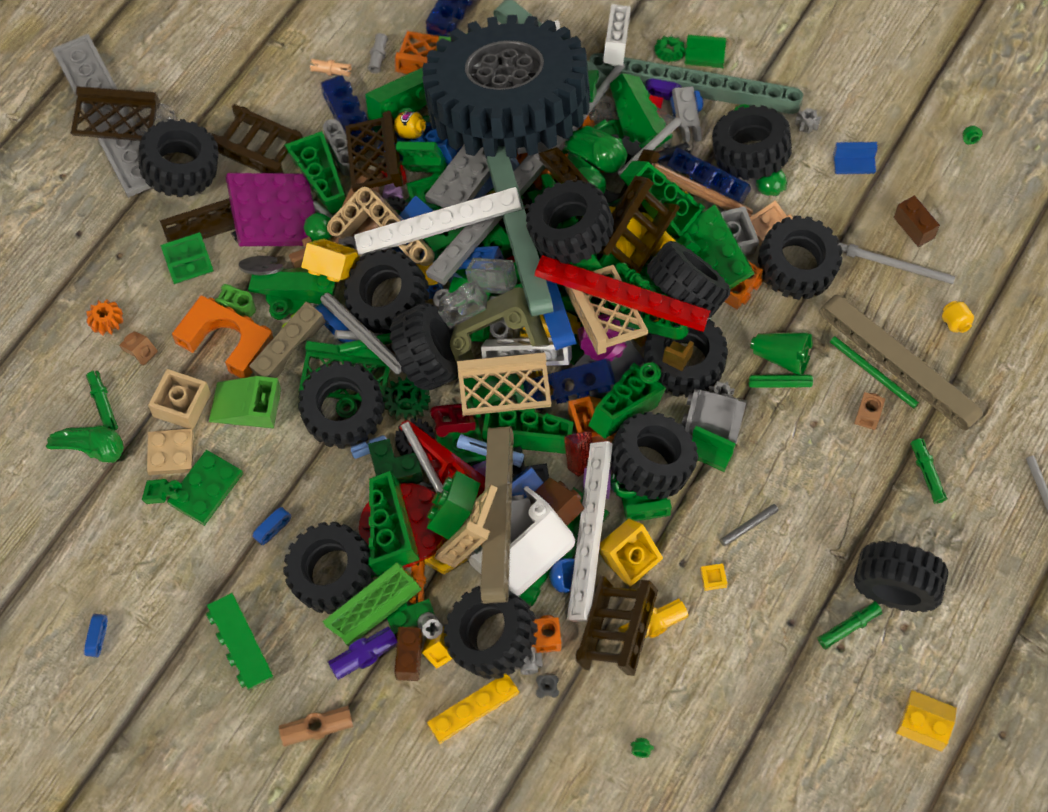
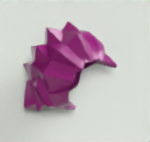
[578,314,627,362]

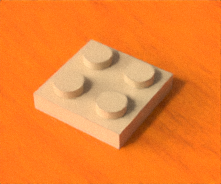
[147,429,193,475]

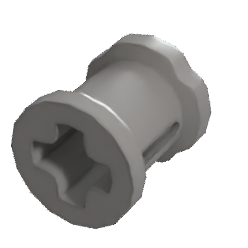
[417,612,443,639]

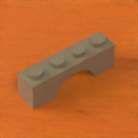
[249,302,325,378]

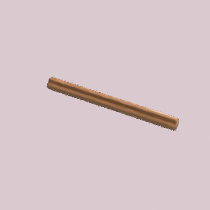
[652,163,753,217]

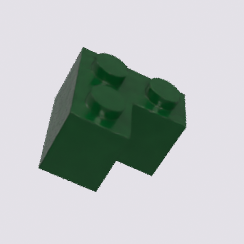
[368,438,423,484]

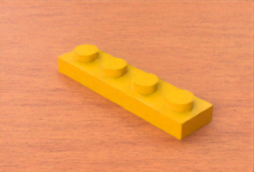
[427,673,519,744]

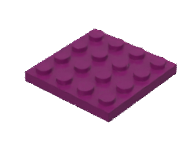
[226,173,315,247]

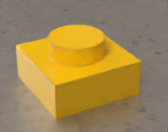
[700,563,728,591]

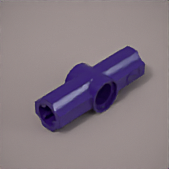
[328,627,397,680]

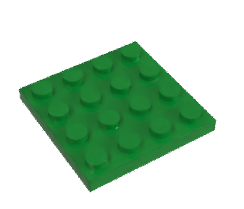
[671,205,755,289]

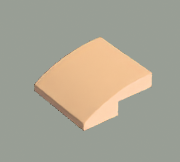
[750,200,793,246]

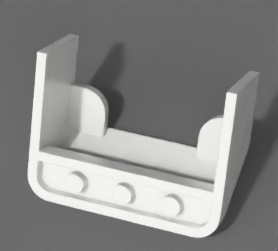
[466,486,575,596]

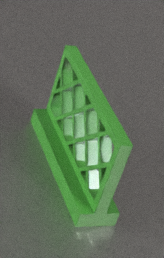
[322,563,422,646]

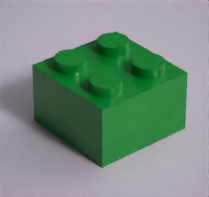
[427,471,481,540]

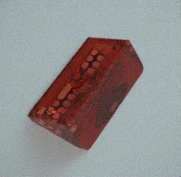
[564,431,593,477]

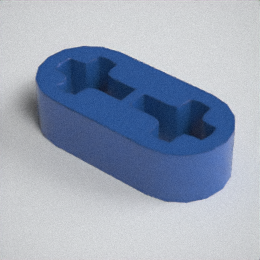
[253,507,291,545]
[84,613,108,658]

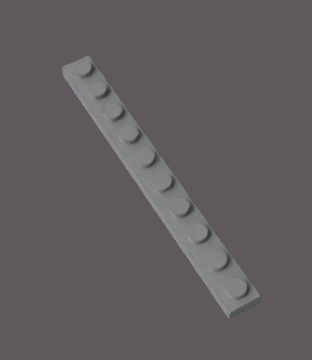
[426,135,566,285]

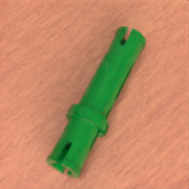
[86,371,118,431]
[910,438,948,504]
[817,601,883,650]

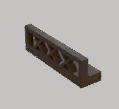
[160,198,235,243]

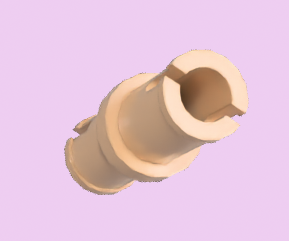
[310,59,352,77]

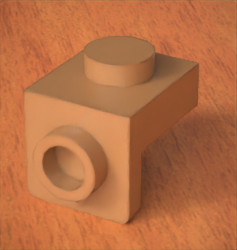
[119,331,158,365]

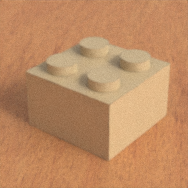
[148,369,211,430]

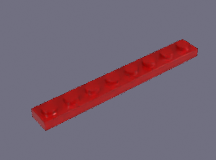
[534,255,710,332]

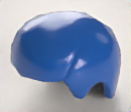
[549,558,575,593]

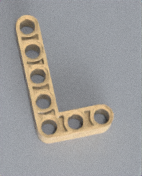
[327,187,435,266]

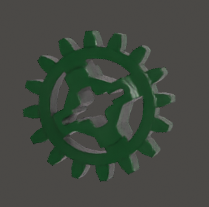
[383,376,431,421]

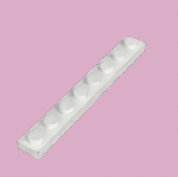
[354,187,522,257]
[567,441,613,622]

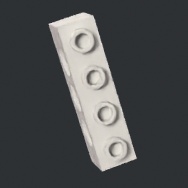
[603,4,631,66]
[481,337,572,366]

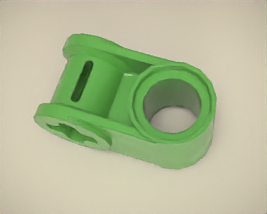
[215,284,256,317]

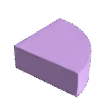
[383,183,403,199]

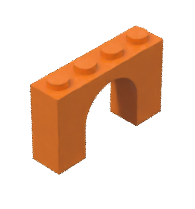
[172,295,274,378]

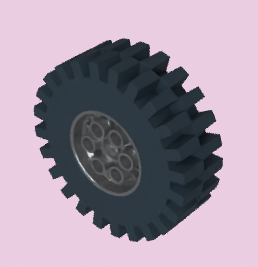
[422,15,590,159]

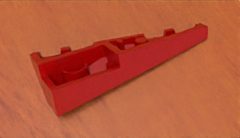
[399,420,485,499]

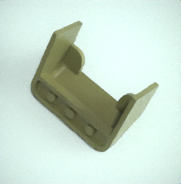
[450,288,550,364]

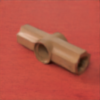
[279,706,353,747]

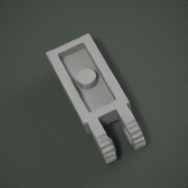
[672,86,702,142]

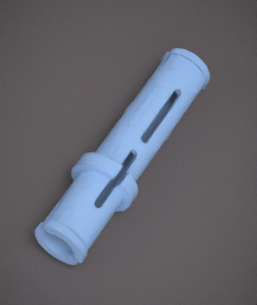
[457,434,524,467]

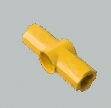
[618,599,688,643]

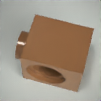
[854,392,885,430]

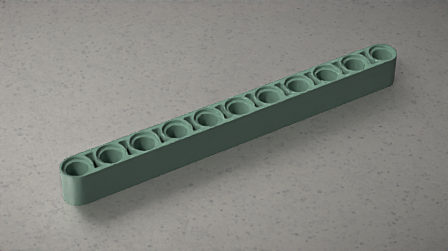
[589,53,803,114]
[483,146,553,317]

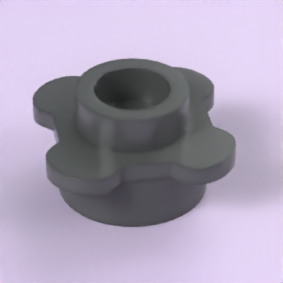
[536,675,559,698]

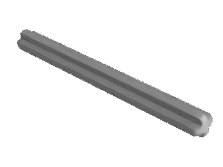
[320,293,402,374]

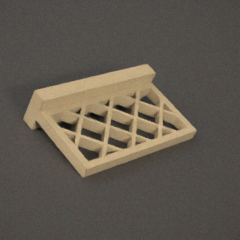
[565,265,648,355]
[457,352,551,416]
[434,485,497,568]

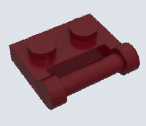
[430,403,476,437]

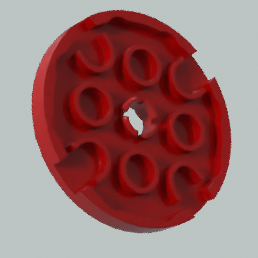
[359,483,446,568]

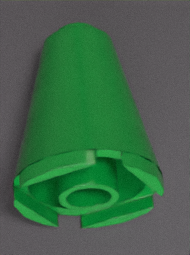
[750,332,813,375]

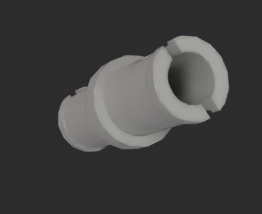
[368,33,388,73]

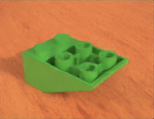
[209,376,281,429]

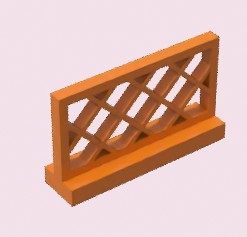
[395,31,439,74]

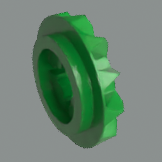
[654,34,686,62]

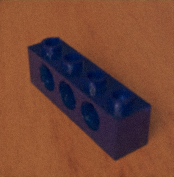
[426,0,473,37]
[320,75,375,152]
[667,147,751,204]
[523,359,616,410]

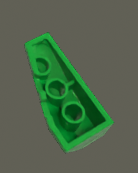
[248,267,337,305]

